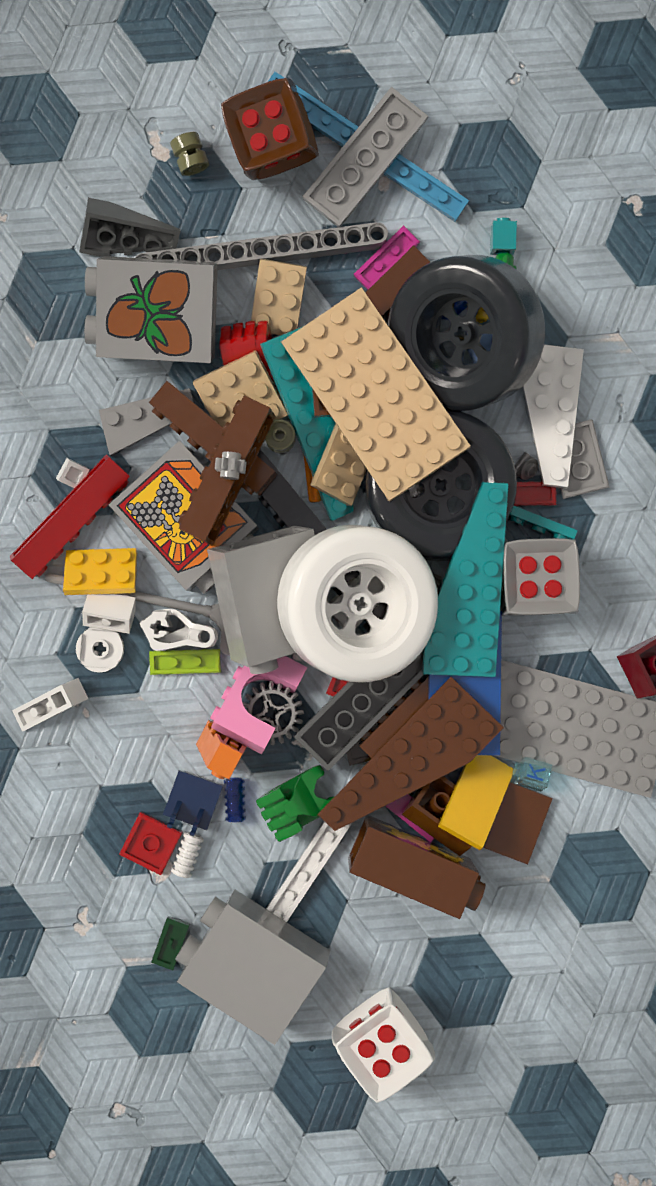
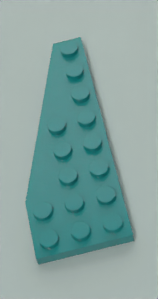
[260,326,354,521]
[422,482,508,677]

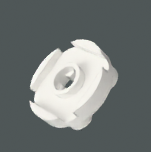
[76,627,124,672]

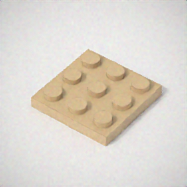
[193,350,288,428]

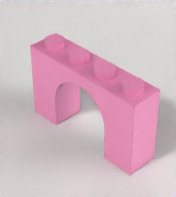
[210,656,308,754]

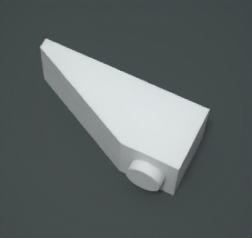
[12,678,88,732]

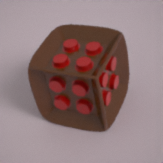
[221,78,319,181]

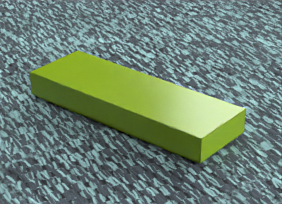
[149,649,221,675]

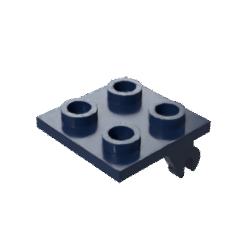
[163,770,223,837]

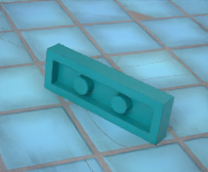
[509,506,578,540]

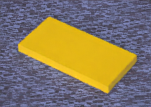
[438,755,515,850]

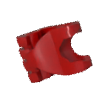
[220,321,278,391]

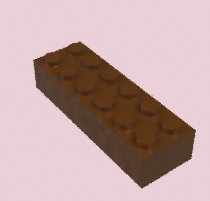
[178,395,276,546]

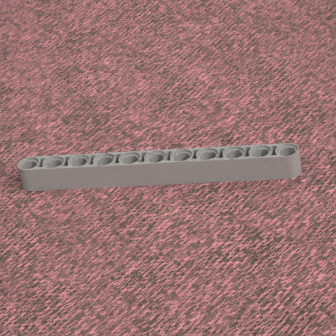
[135,222,388,270]

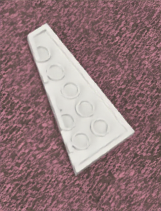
[522,345,584,489]

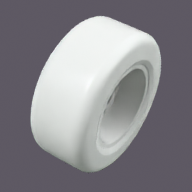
[277,525,438,683]

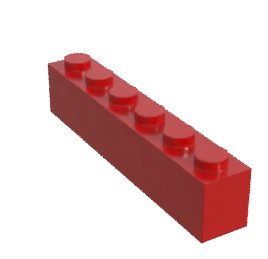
[10,454,130,579]

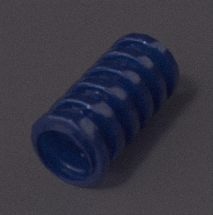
[224,777,246,822]

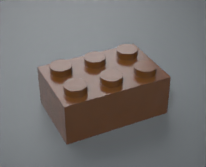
[402,776,472,856]

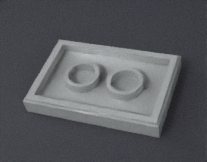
[560,419,609,499]

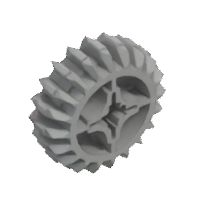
[242,681,304,745]

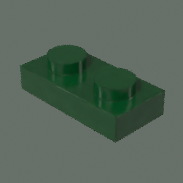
[151,916,190,970]

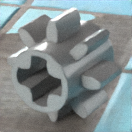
[215,452,246,480]

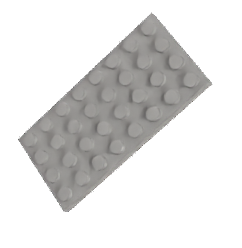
[494,660,656,798]

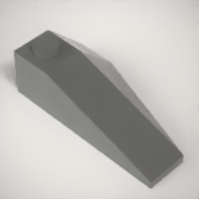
[79,197,180,257]

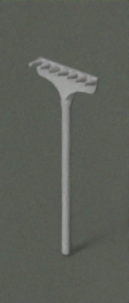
[45,573,230,655]

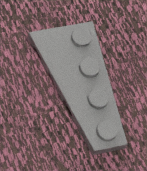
[99,388,194,456]

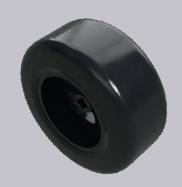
[388,255,545,411]
[365,410,517,561]

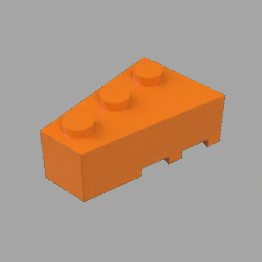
[196,720,247,779]

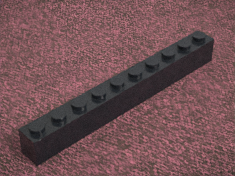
[257,449,387,632]

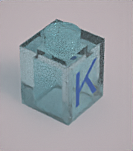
[513,757,552,792]

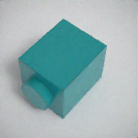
[490,217,517,255]

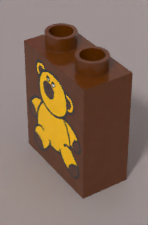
[348,815,486,919]

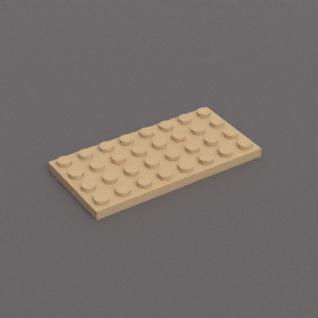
[281,287,471,502]

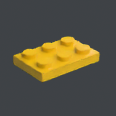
[63,548,137,595]

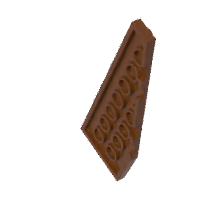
[318,676,504,831]

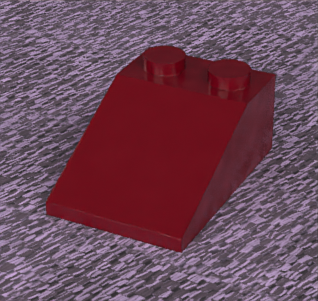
[617,635,656,699]

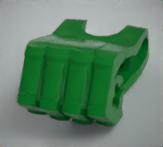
[256,765,335,842]

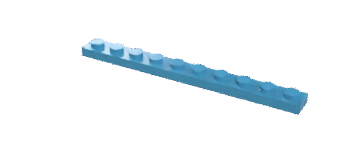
[268,71,469,222]

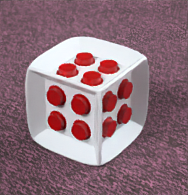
[332,987,435,1103]

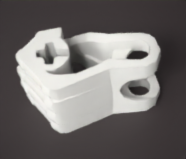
[140,609,219,651]

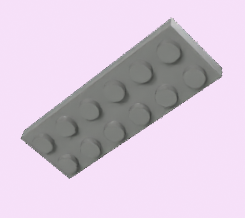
[303,87,428,227]

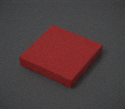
[119,811,183,875]

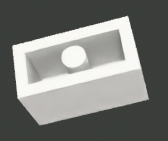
[82,594,136,634]

